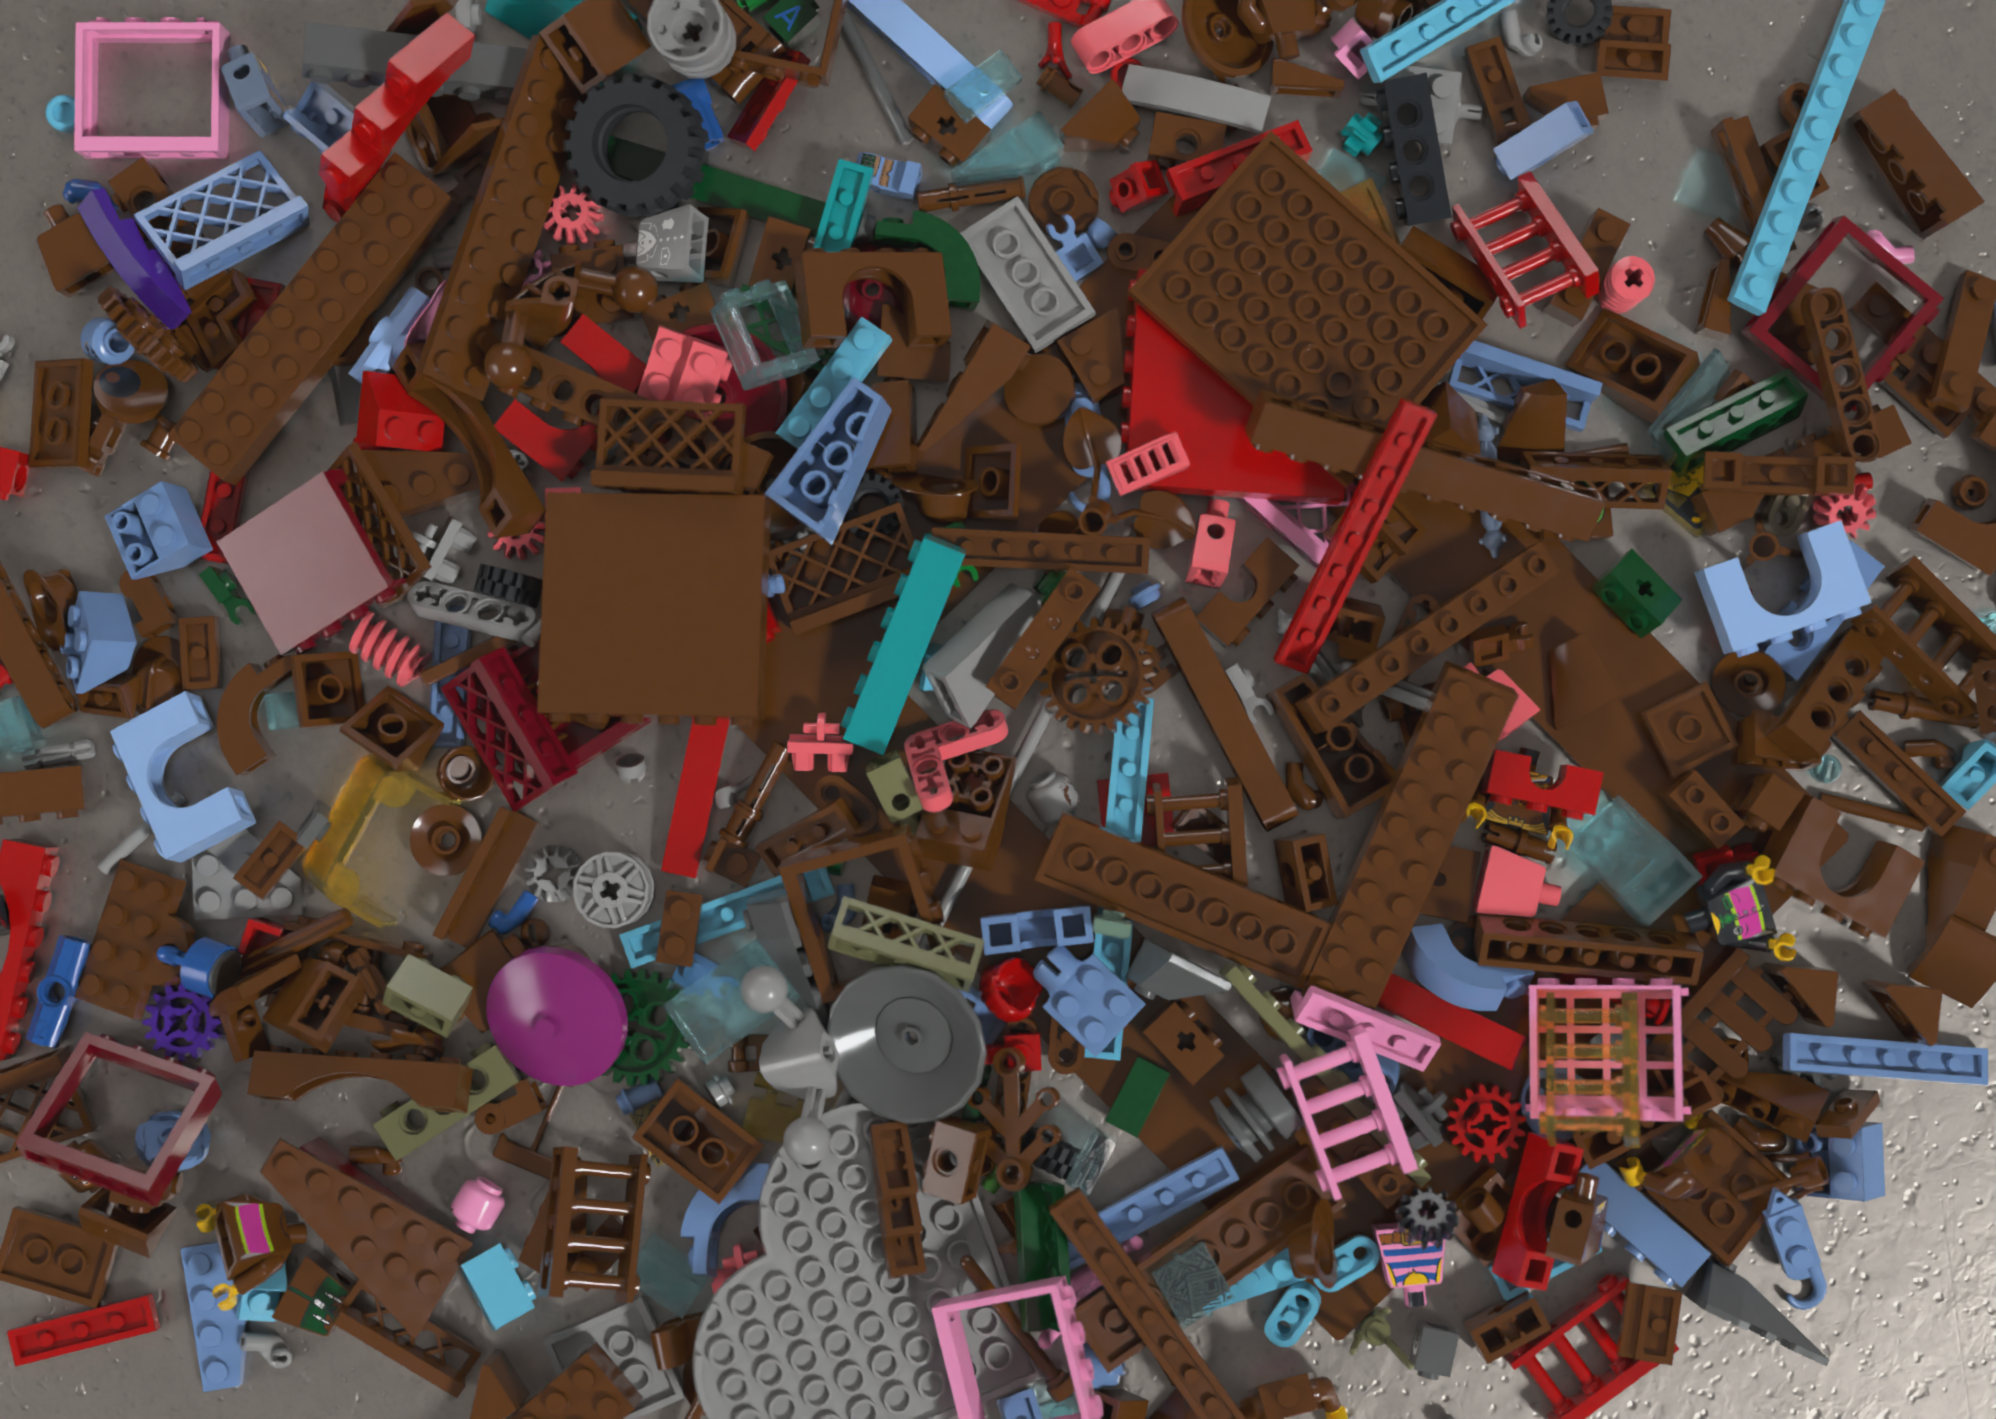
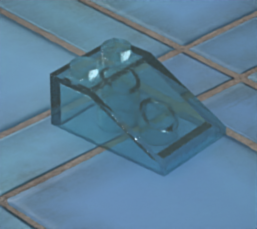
[662,938,800,1065]

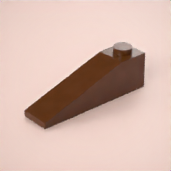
[1925,825,1996,950]

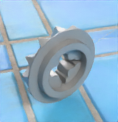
[525,845,582,902]

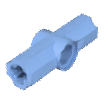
[348,286,431,384]

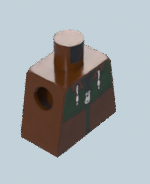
[272,1250,365,1337]

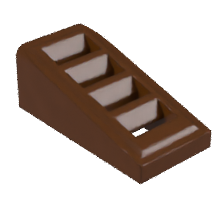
[1269,58,1344,99]
[1694,259,1731,340]

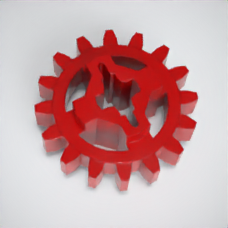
[1445,1082,1526,1163]

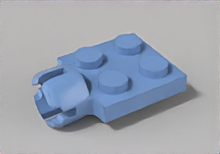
[1033,946,1146,1057]

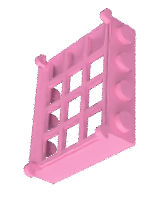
[1524,978,1691,1122]

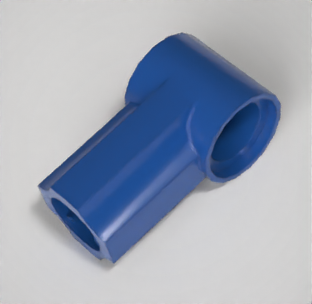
[671,78,725,151]

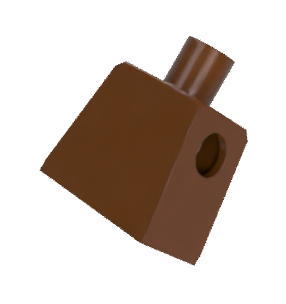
[37,204,116,298]

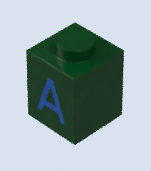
[763,0,821,50]

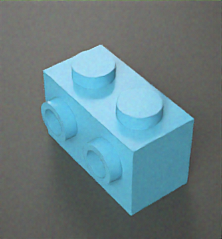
[459,1243,536,1331]

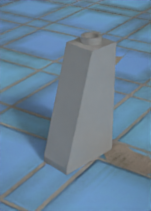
[921,583,1041,728]

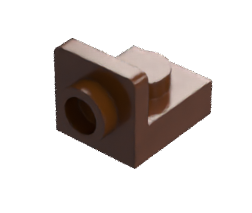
[703,837,761,888]

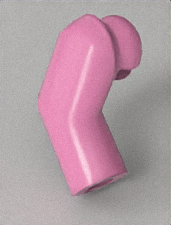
[1866,230,1915,265]

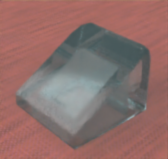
[264,691,299,731]

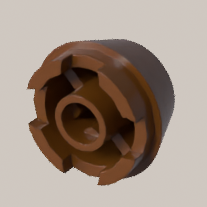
[1355,0,1424,41]

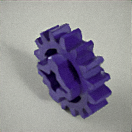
[142,983,223,1061]

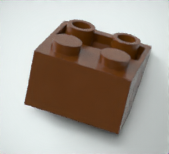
[539,0,651,94]
[262,956,365,1053]

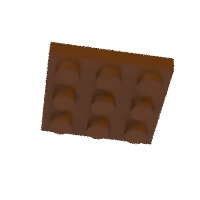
[1642,1110,1793,1266]

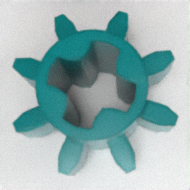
[1340,111,1383,158]

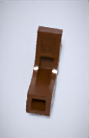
[217,654,293,776]

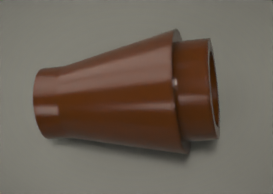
[1704,217,1752,269]

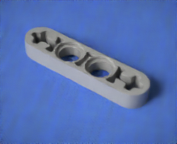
[407,581,538,642]

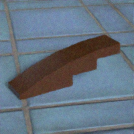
[870,1121,927,1279]

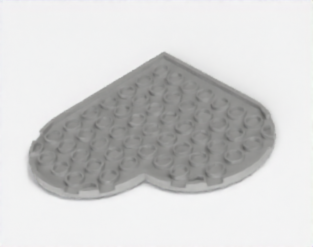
[693,1102,1044,1419]

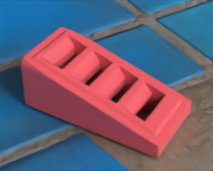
[1106,431,1190,496]

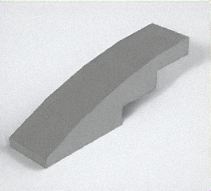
[1122,64,1272,134]

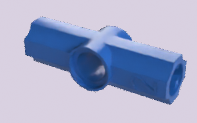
[26,934,92,1048]

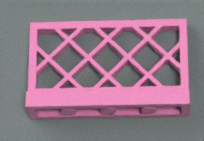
[1235,482,1357,569]

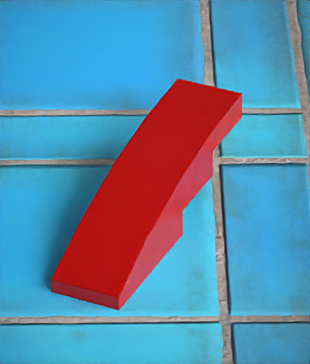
[1377,973,1527,1071]

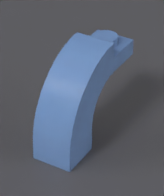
[1401,923,1535,1011]
[680,1163,770,1277]

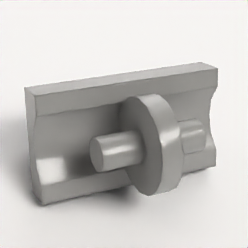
[412,517,476,584]

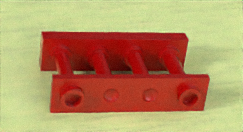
[1450,171,1599,329]
[1503,1272,1680,1419]

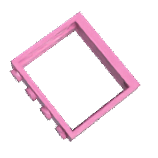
[74,17,230,159]
[931,1275,1103,1419]

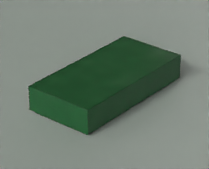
[1104,1055,1170,1138]

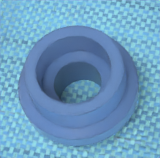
[1127,580,1162,611]

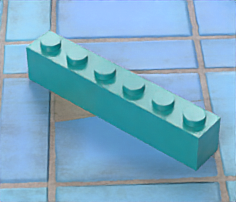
[840,533,966,755]

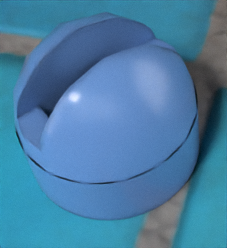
[1087,217,1118,248]

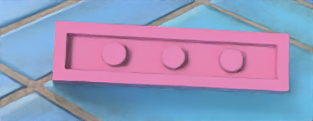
[1290,985,1441,1072]

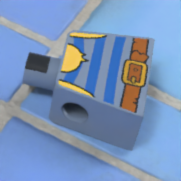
[221,44,291,138]

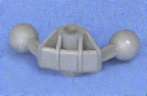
[740,965,838,1165]

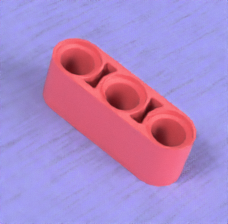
[1071,0,1179,74]

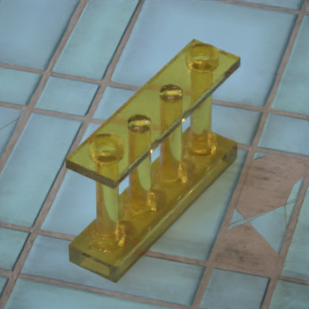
[1539,993,1640,1147]

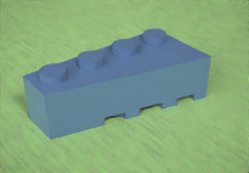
[765,377,892,545]
[1566,1163,1711,1287]

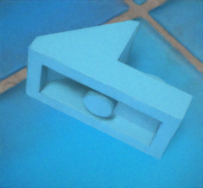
[1939,738,1996,810]
[236,1261,287,1322]

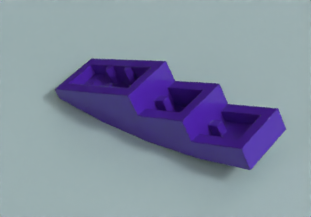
[77,188,192,330]

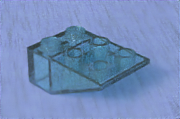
[1569,795,1703,926]

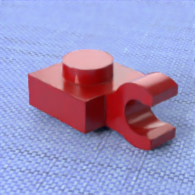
[1692,843,1759,886]
[985,1032,1042,1071]

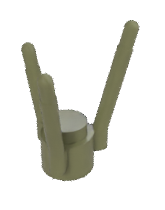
[1349,1307,1414,1370]

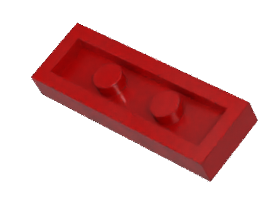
[727,47,811,151]

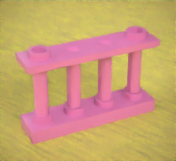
[1277,1025,1418,1200]

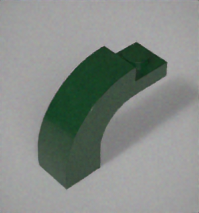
[872,210,980,311]

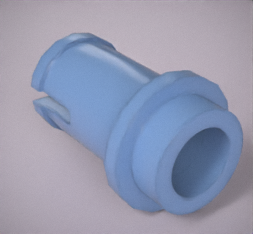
[616,1077,664,1115]

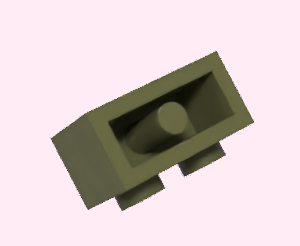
[382,954,473,1038]

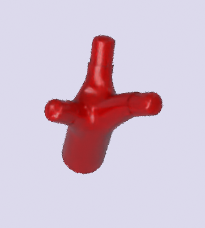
[1038,22,1072,80]

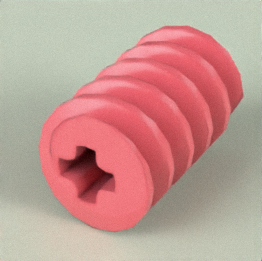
[1598,256,1655,314]
[349,611,432,687]

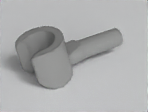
[714,773,756,810]

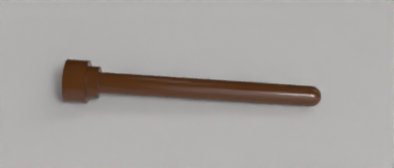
[960,1254,1075,1403]

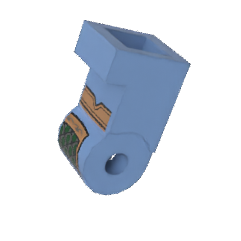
[856,152,923,203]

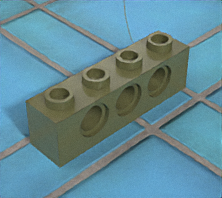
[373,1041,525,1161]

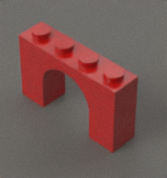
[494,314,646,482]

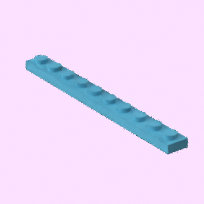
[1727,0,1886,316]
[1084,695,1154,1061]

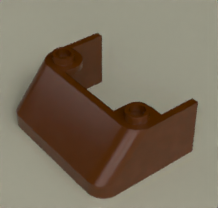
[386,0,504,175]

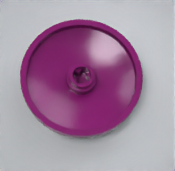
[486,947,628,1086]

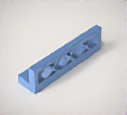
[1448,340,1603,433]

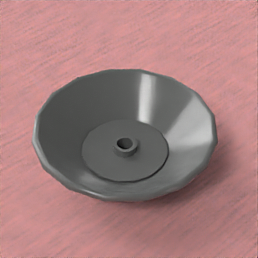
[826,964,987,1124]

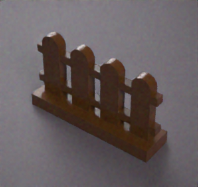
[1646,948,1798,1101]

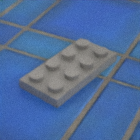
[960,196,1096,354]

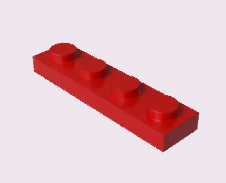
[7,1293,161,1367]

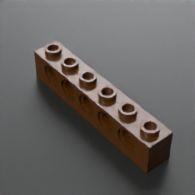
[1472,913,1704,985]

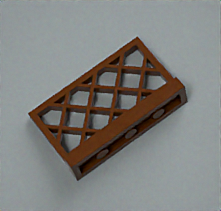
[590,398,746,495]
[327,442,432,609]
[769,501,914,636]
[0,1046,96,1163]

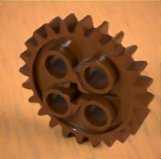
[97,286,199,384]
[1038,617,1157,736]

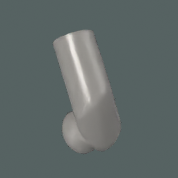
[240,1332,292,1368]

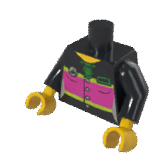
[1682,855,1797,962]

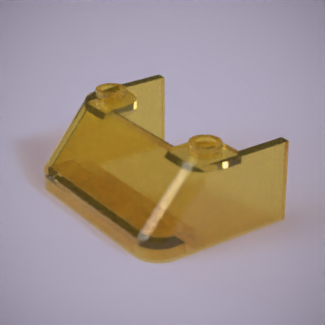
[303,754,463,928]

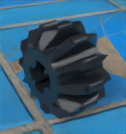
[1395,1185,1459,1251]

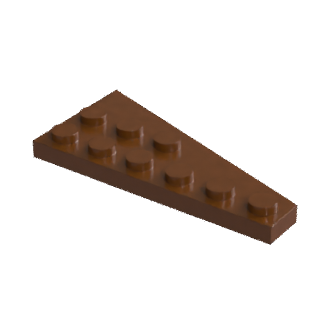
[260,1137,473,1340]

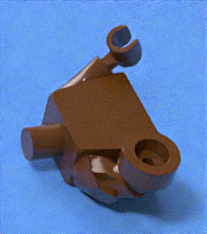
[1237,0,1358,61]

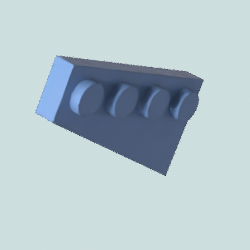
[180,1241,247,1392]

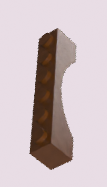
[392,342,546,539]
[1691,404,1912,537]
[247,1046,473,1113]

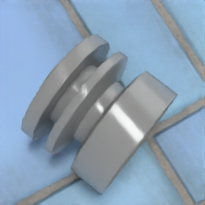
[647,0,736,79]
[573,851,657,928]

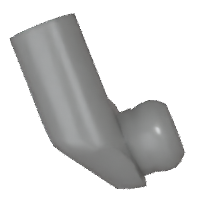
[1499,10,1543,57]

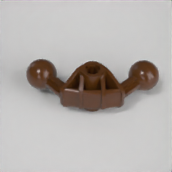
[484,260,658,389]

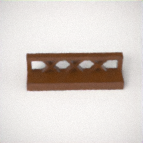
[1711,115,1797,253]
[1519,451,1672,509]
[432,806,540,948]
[333,1279,482,1398]

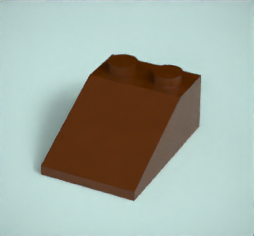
[1565,308,1702,429]
[632,1077,764,1204]

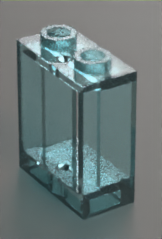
[710,279,819,391]

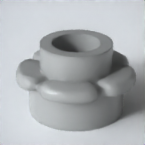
[703,1074,736,1109]

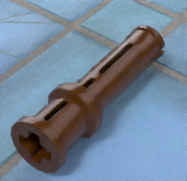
[718,740,792,848]

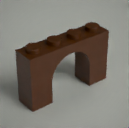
[793,248,952,349]
[1908,406,1996,576]
[1761,794,1925,939]

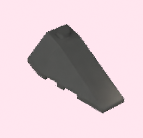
[1685,1259,1829,1366]

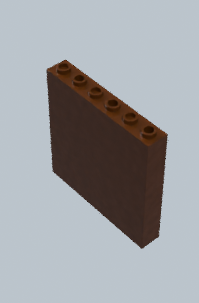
[537,492,771,726]

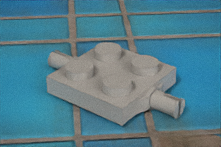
[1359,65,1482,146]

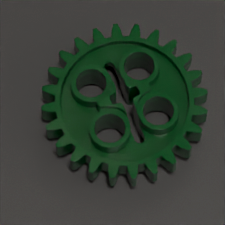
[602,968,696,1086]

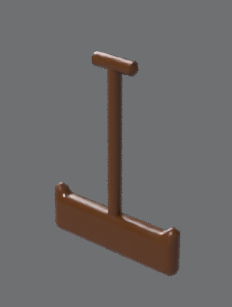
[492,1085,574,1180]

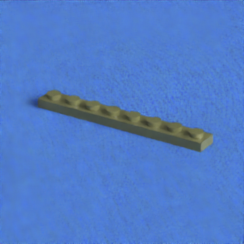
[1218,962,1432,1188]

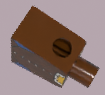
[1545,1172,1608,1267]

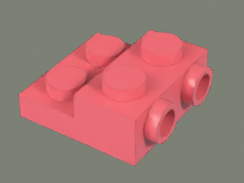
[637,325,733,421]

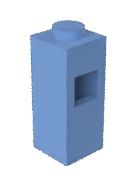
[1493,101,1594,180]

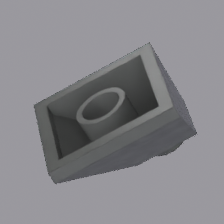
[1126,938,1232,1000]

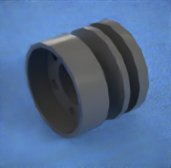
[1210,1063,1305,1163]

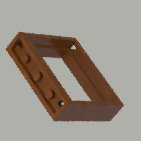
[692,0,848,88]
[779,824,955,1004]

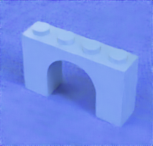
[1694,520,1872,658]
[110,691,257,863]

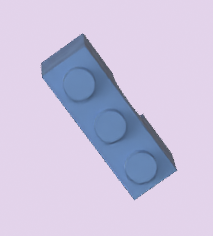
[980,904,1094,955]

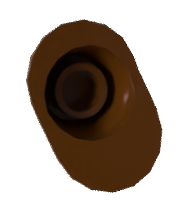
[892,473,979,522]
[23,568,78,651]
[132,636,188,715]
[1288,1198,1337,1289]

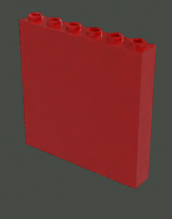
[1120,269,1345,505]

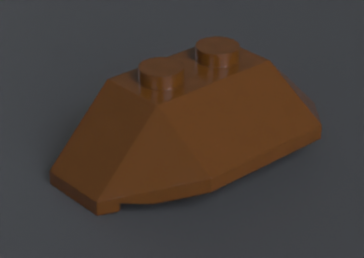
[1572,1051,1722,1170]

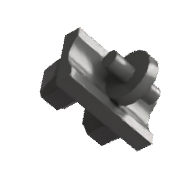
[1392,1079,1448,1150]

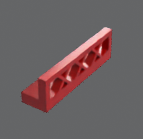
[1166,120,1313,218]

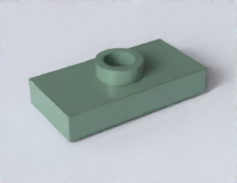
[1092,909,1132,939]

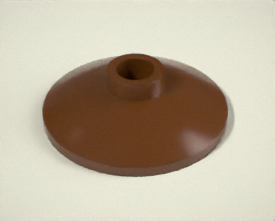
[1712,651,1786,717]
[410,804,483,876]

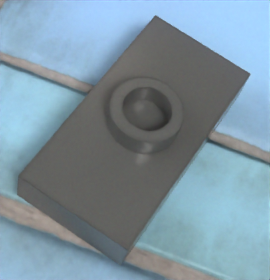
[296,801,332,849]

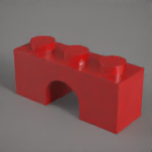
[1481,749,1604,821]

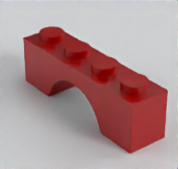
[1491,1132,1584,1291]

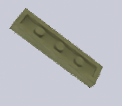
[827,896,985,993]

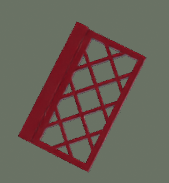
[441,646,579,812]

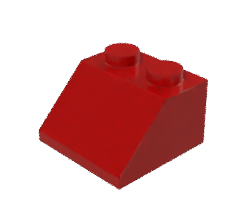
[356,371,445,452]

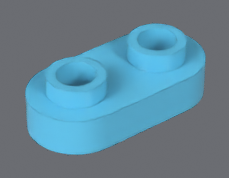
[1312,1234,1380,1292]
[1264,1281,1321,1347]

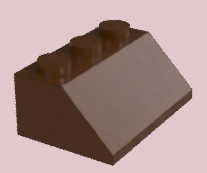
[1400,225,1498,320]

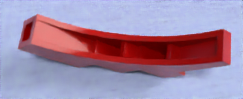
[318,13,475,222]

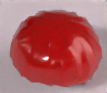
[979,957,1043,1022]

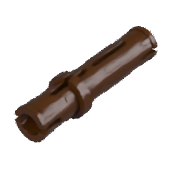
[916,176,1026,212]
[1867,688,1979,730]

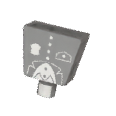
[623,204,709,283]

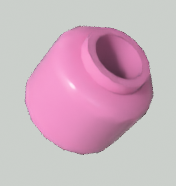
[450,1176,505,1234]

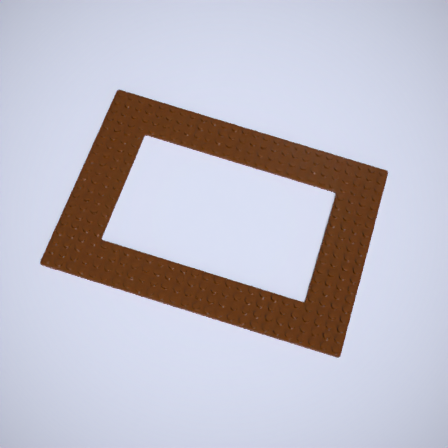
[738,194,1849,1340]

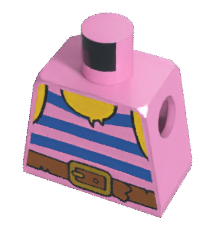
[1371,1219,1445,1307]

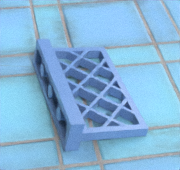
[134,150,310,291]

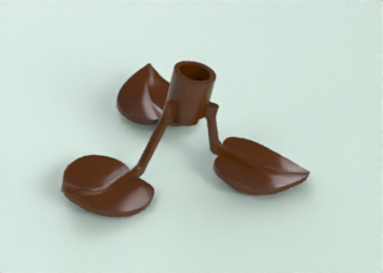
[1038,407,1197,549]

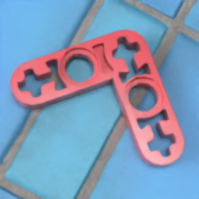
[904,709,1009,812]

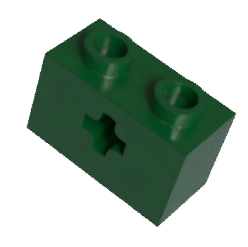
[1591,548,1683,639]

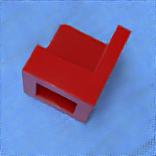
[238,917,294,955]

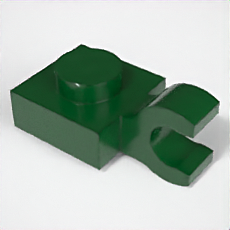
[198,566,257,626]

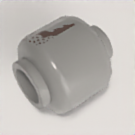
[1027,770,1080,824]

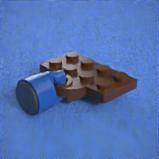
[74,859,242,1020]

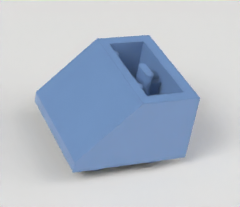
[104,481,213,580]
[60,591,137,694]
[1795,1121,1885,1201]

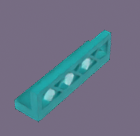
[813,159,875,252]

